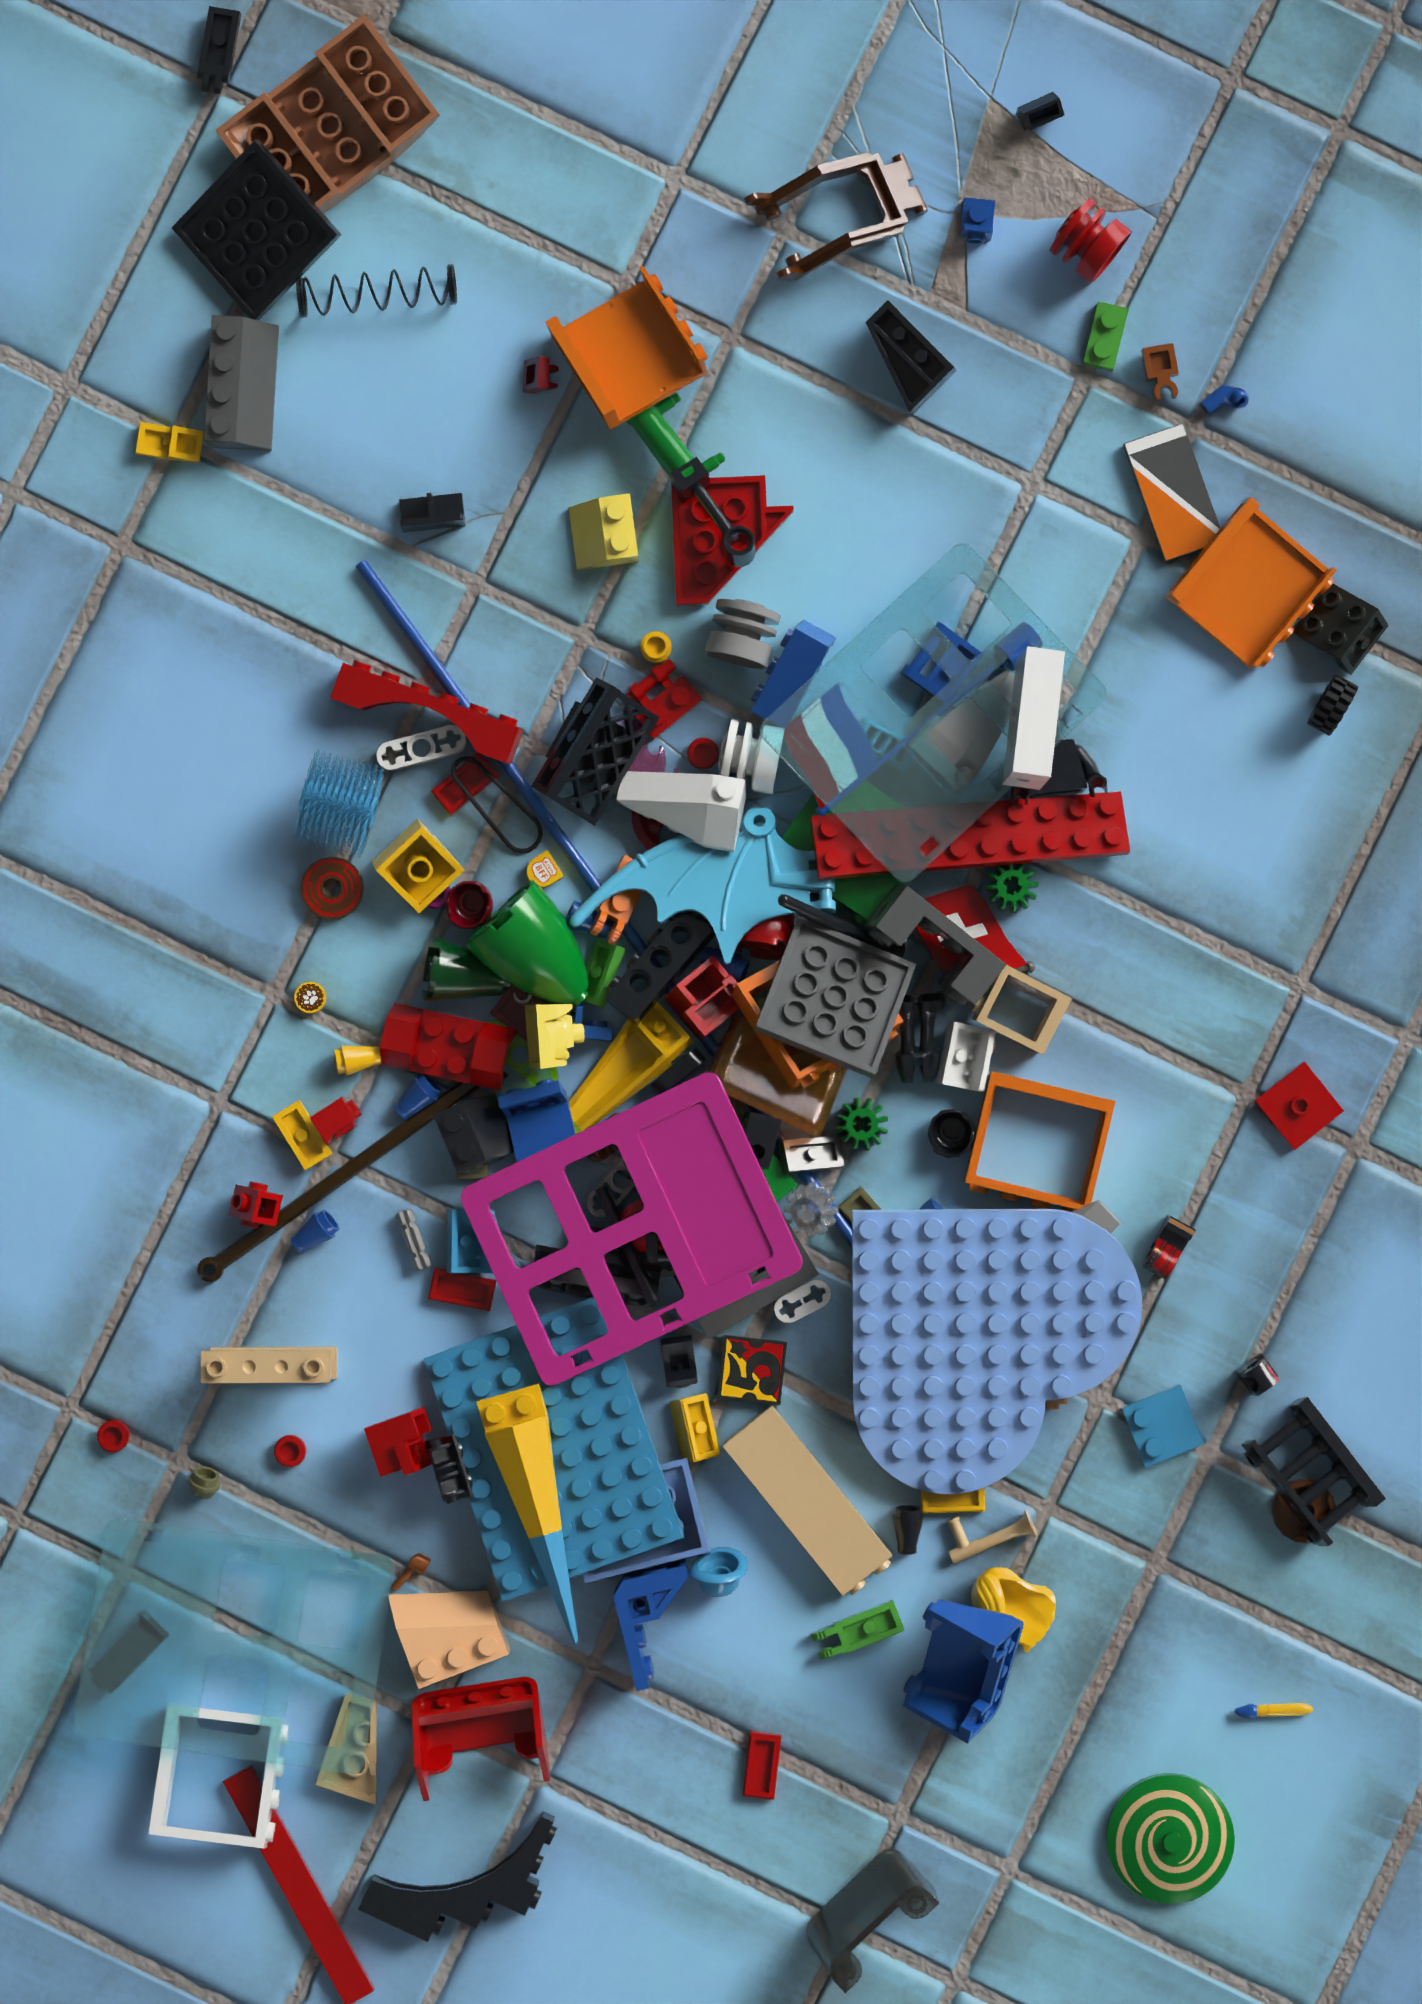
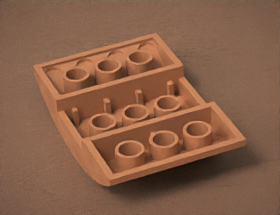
[215,14,440,213]

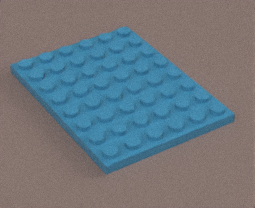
[424,1297,685,1602]

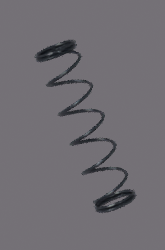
[296,264,457,318]

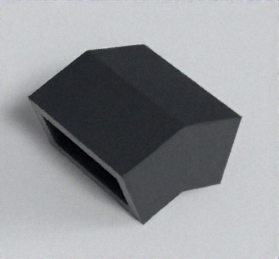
[1016,92,1065,131]

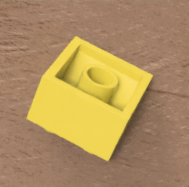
[568,493,639,570]

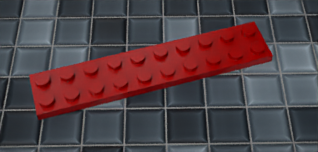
[810,791,1130,880]

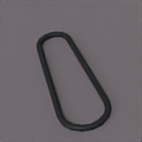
[451,756,543,854]

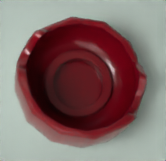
[445,881,493,929]

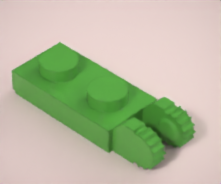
[811,1600,905,1660]

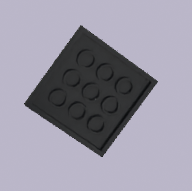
[172,140,342,321]

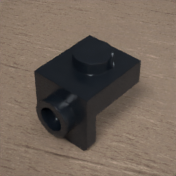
[660,1335,698,1388]

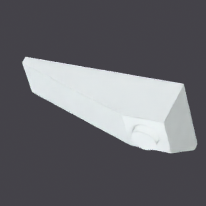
[616,771,747,852]

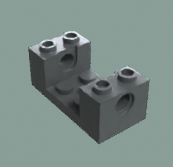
[864,885,1007,1006]

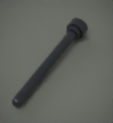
[778,894,906,958]

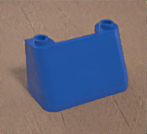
[903,1600,1024,1744]

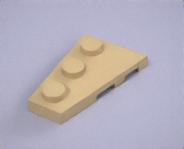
[315,1692,377,1805]

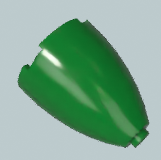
[466,880,589,1007]

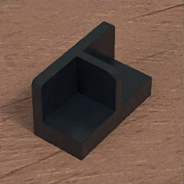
[399,492,466,533]

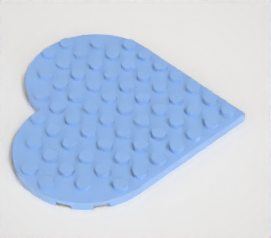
[852,1209,1142,1494]

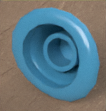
[689,1547,748,1597]

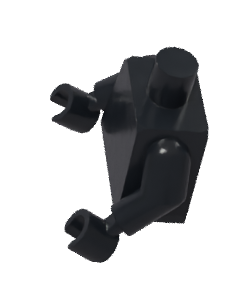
[1009,724,1108,805]

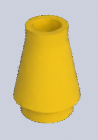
[333,1045,381,1076]

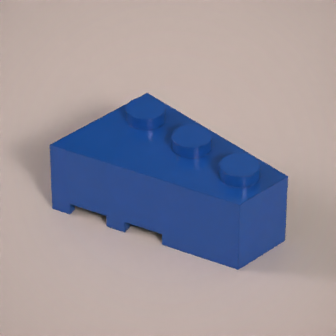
[751,620,836,729]

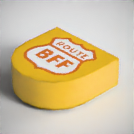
[527,850,564,888]

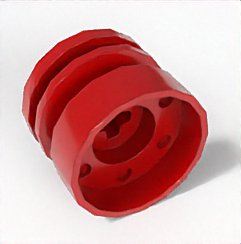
[1049,198,1133,284]

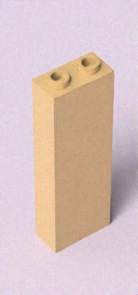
[722,1404,893,1596]

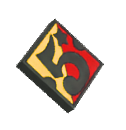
[717,1335,787,1405]

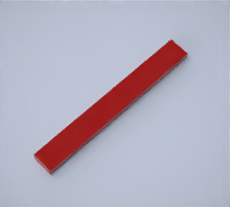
[223,1764,375,2004]

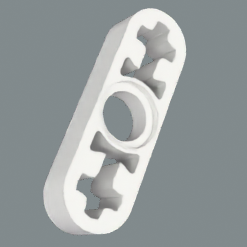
[376,725,467,771]

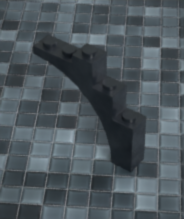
[358,1811,557,1942]

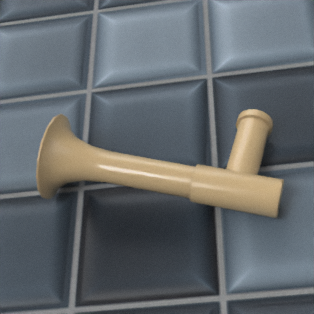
[946,1508,1039,1564]

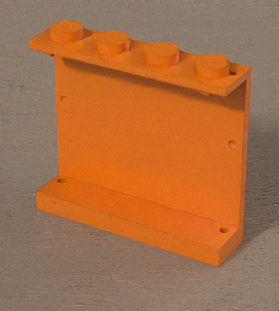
[545,266,708,430]

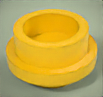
[640,631,672,663]

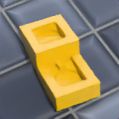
[135,422,204,463]

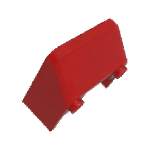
[411,1677,550,1801]

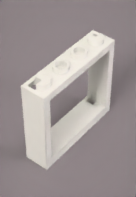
[149,1704,289,1848]

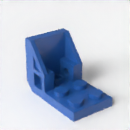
[613,1559,689,1691]

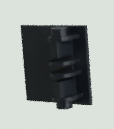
[425,1434,473,1504]

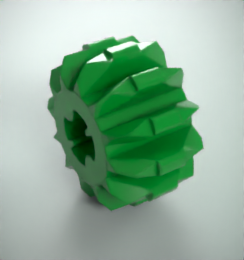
[984,863,1039,914]
[835,1098,888,1151]

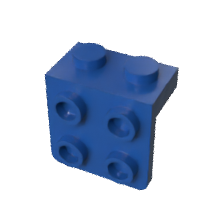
[497,1079,576,1162]

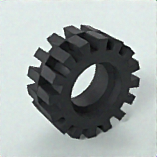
[1307,674,1358,736]

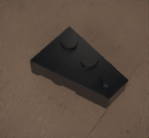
[865,300,957,415]

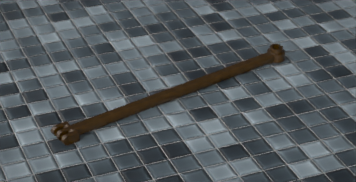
[197,1071,508,1282]

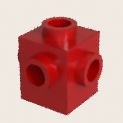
[228,1181,283,1229]

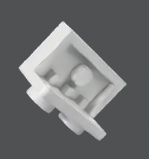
[936,1021,996,1092]

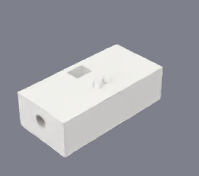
[1002,646,1065,790]

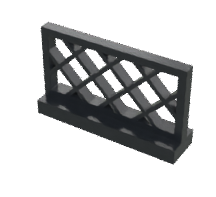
[531,677,660,826]

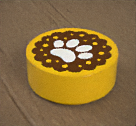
[294,982,327,1014]

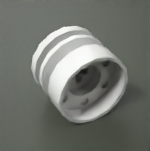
[718,719,784,795]

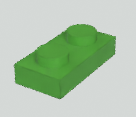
[1082,301,1129,372]
[583,939,625,1008]

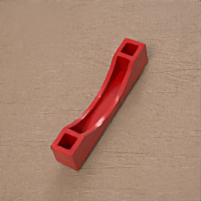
[330,660,524,764]

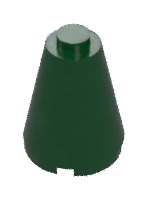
[422,937,510,1001]

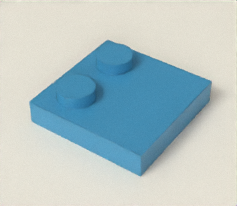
[1121,1384,1204,1468]

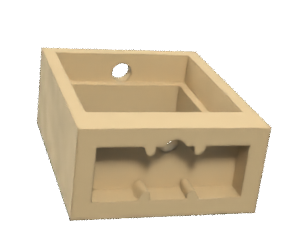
[971,965,1072,1055]

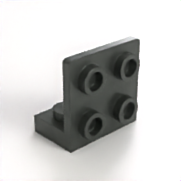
[1293,584,1389,675]

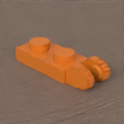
[589,855,642,945]

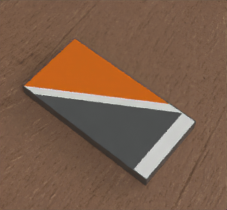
[1123,423,1220,563]

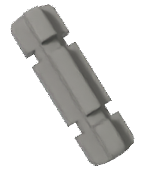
[396,1209,431,1271]

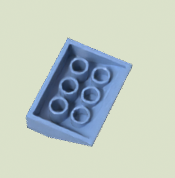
[583,1458,711,1584]

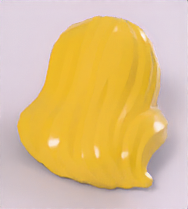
[971,1567,1056,1652]

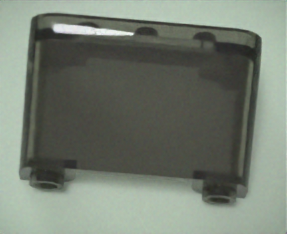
[806,1848,939,1993]

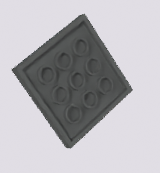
[754,916,916,1079]

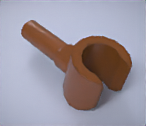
[391,1553,431,1591]

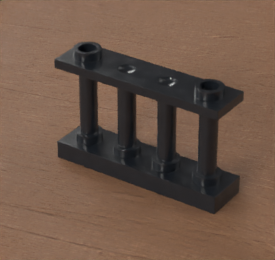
[1241,1397,1386,1546]

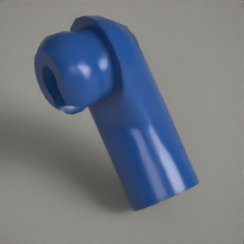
[1200,385,1249,415]

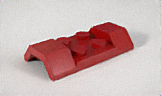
[380,1003,516,1091]

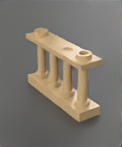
[201,1347,338,1383]

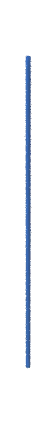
[356,559,852,1249]

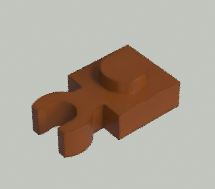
[1141,343,1179,402]

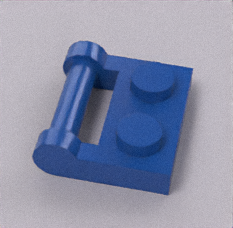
[901,622,984,705]

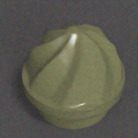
[188,1466,220,1499]

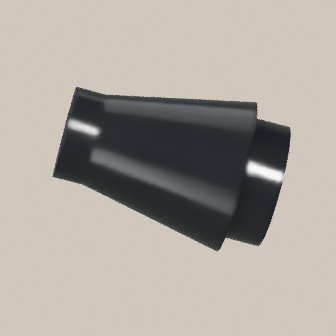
[892,1505,924,1554]

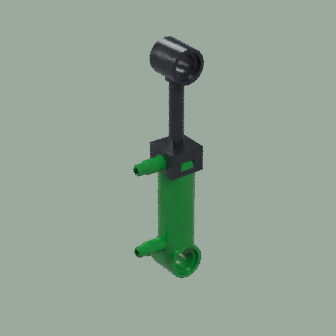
[625,393,755,567]

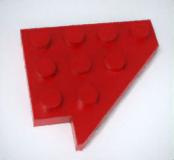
[671,475,794,606]

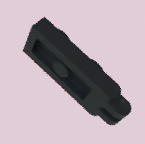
[197,6,242,94]

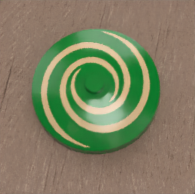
[1106,1773,1235,1904]

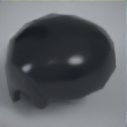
[927,1109,976,1159]

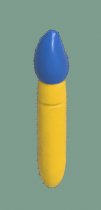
[1235,1703,1313,1719]

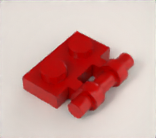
[625,659,703,740]

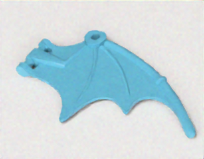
[569,807,836,965]

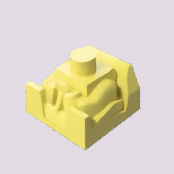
[525,1004,585,1069]

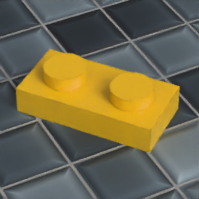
[272,1100,333,1171]

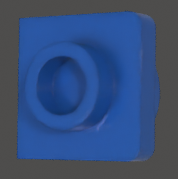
[960,197,995,244]
[570,1006,614,1042]

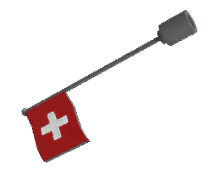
[756,884,1035,1064]

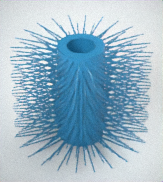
[293,750,384,858]

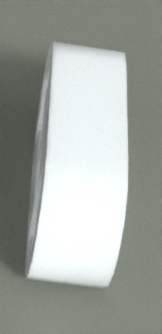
[774,1279,831,1323]

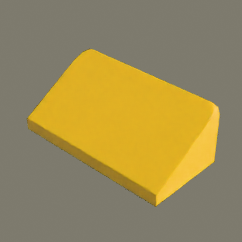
[669,1393,721,1463]

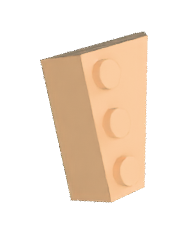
[388,1590,511,1689]

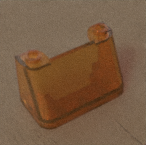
[704,1013,847,1139]

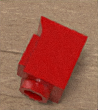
[310,1097,362,1144]

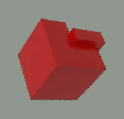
[664,956,740,1039]
[364,1407,432,1477]

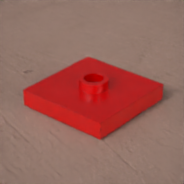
[1254,1061,1344,1150]

